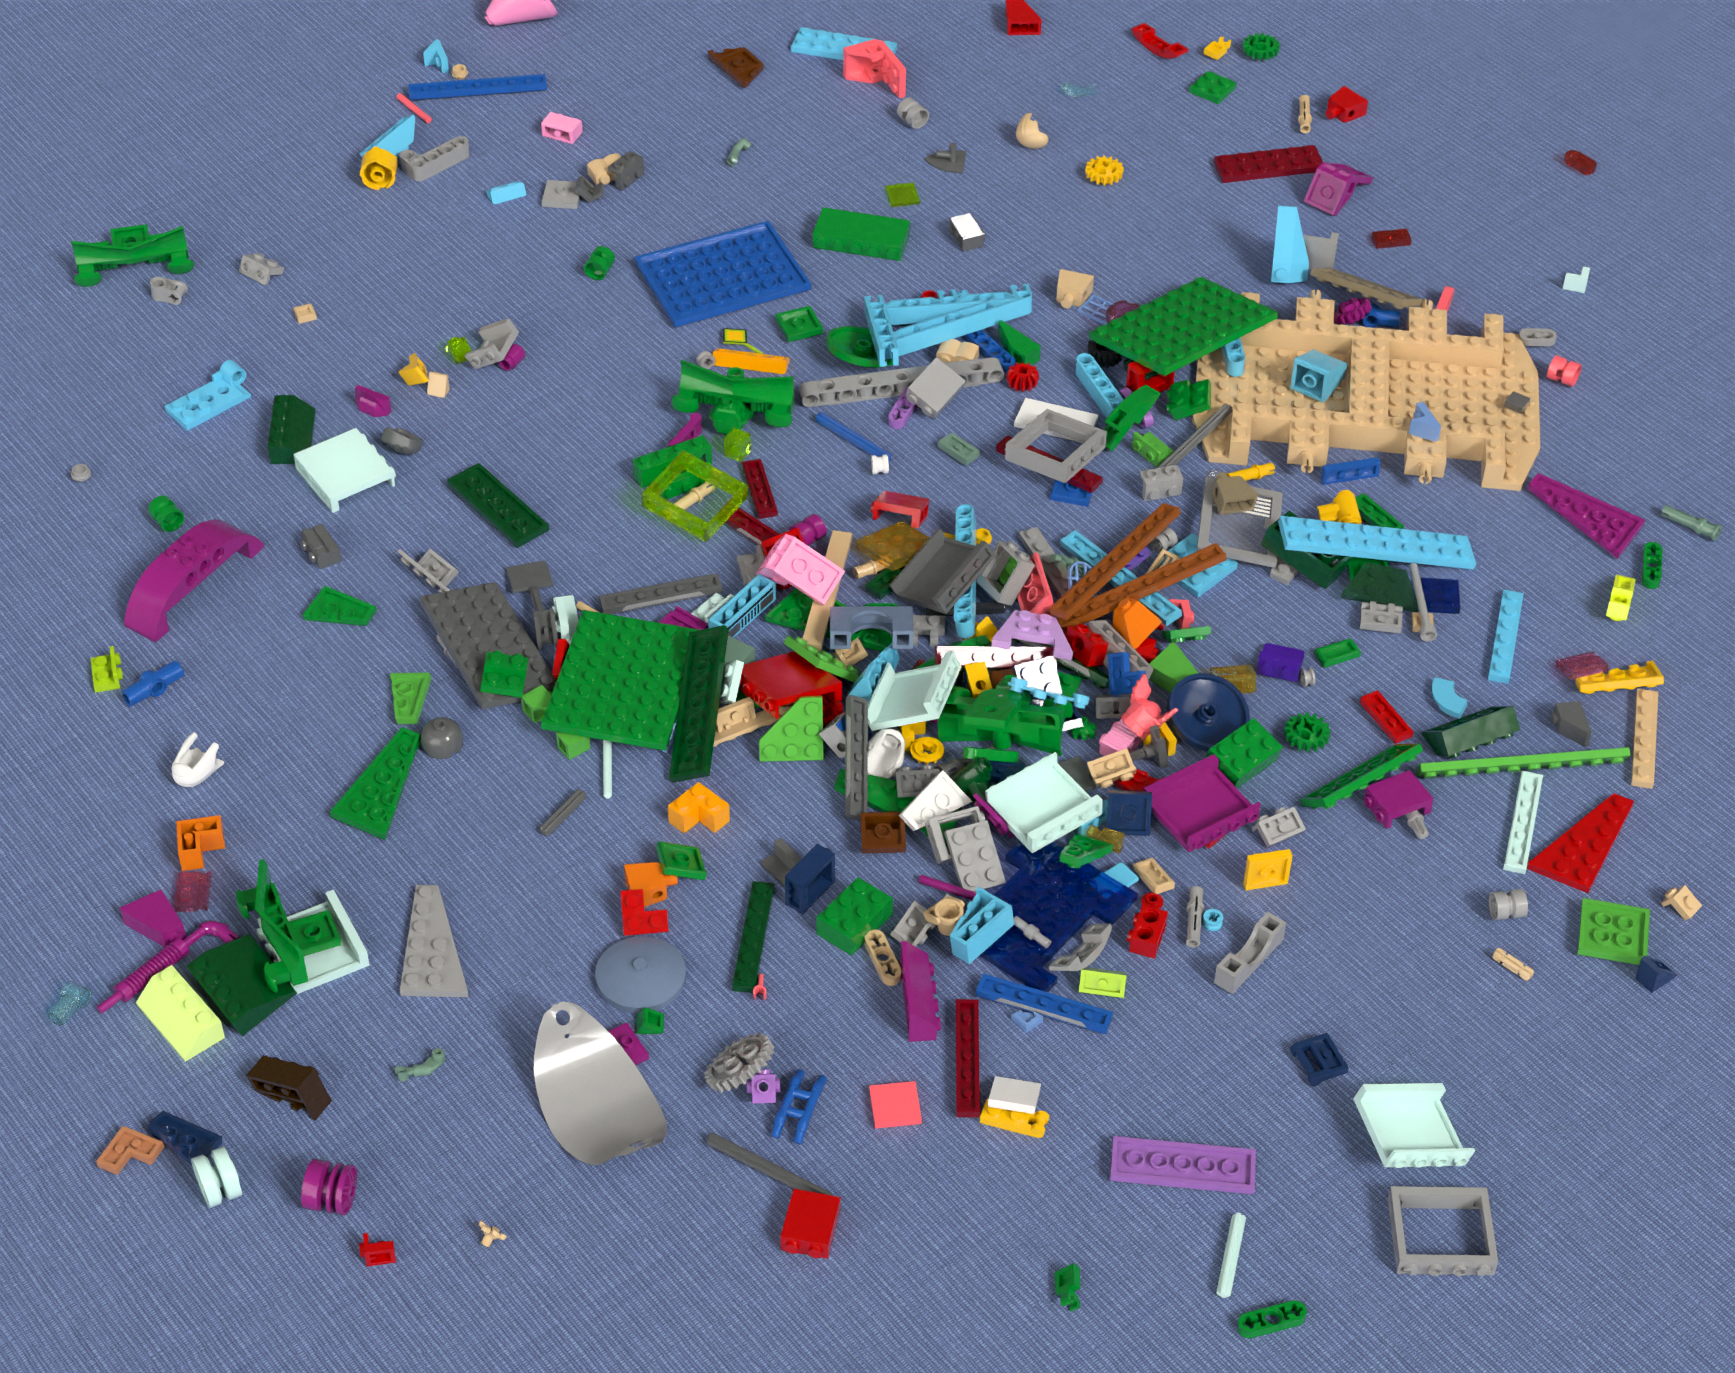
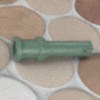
[1661,504,1722,541]

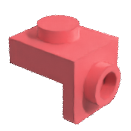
[1169,599,1194,629]

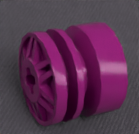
[301,1158,357,1216]

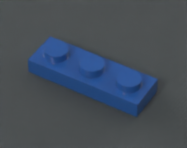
[1321,457,1381,485]

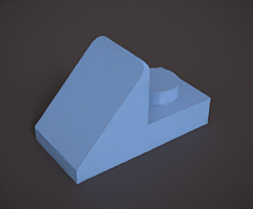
[1409,402,1441,442]

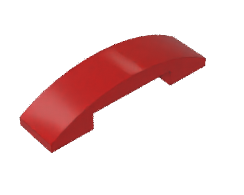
[1132,23,1188,59]

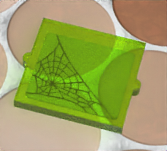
[885,182,920,207]

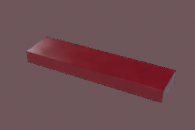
[742,459,778,519]

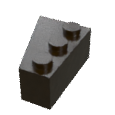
[246,1055,332,1121]

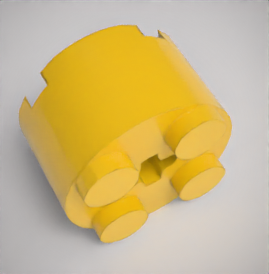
[360,147,397,190]

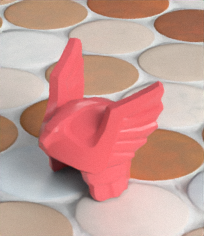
[1121,674,1178,740]

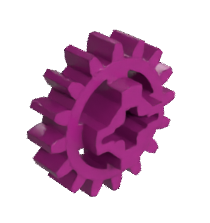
[1334,297,1372,325]

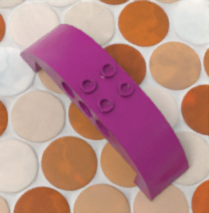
[124,519,264,643]

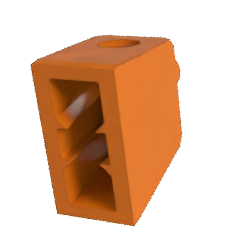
[624,862,678,907]

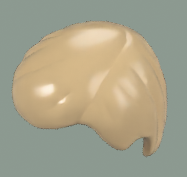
[1016,113,1048,149]

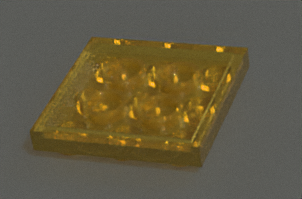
[855,521,930,571]

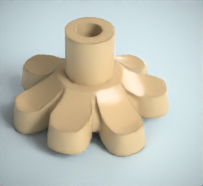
[478,1220,507,1247]

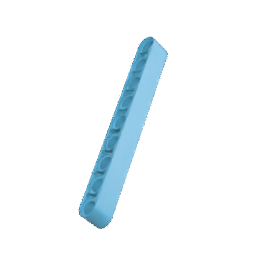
[954,504,977,638]

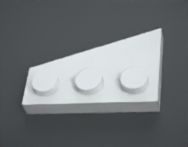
[899,771,972,831]

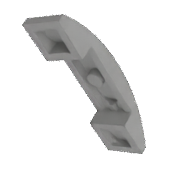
[1049,924,1112,971]

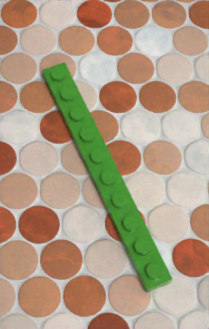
[1416,747,1631,779]

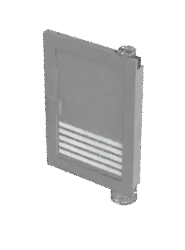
[1196,470,1283,568]

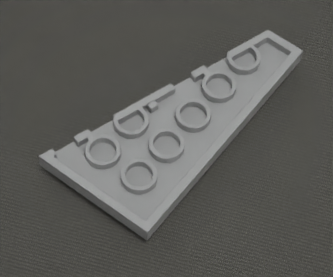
[400,885,469,997]

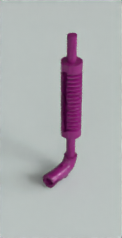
[96,921,241,1014]

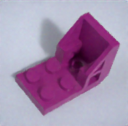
[1304,162,1374,216]

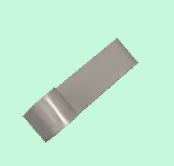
[400,136,470,181]

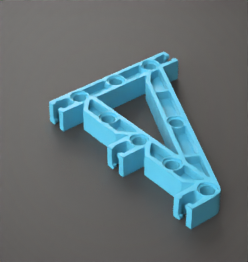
[864,284,1032,367]

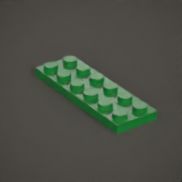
[1299,743,1423,809]

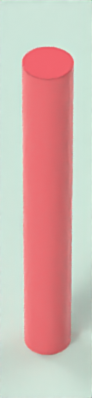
[397,93,432,123]

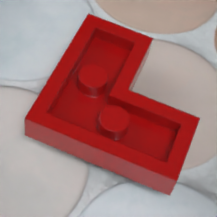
[621,889,669,936]

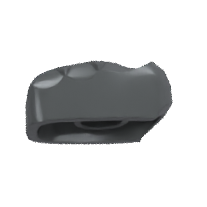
[381,427,424,455]

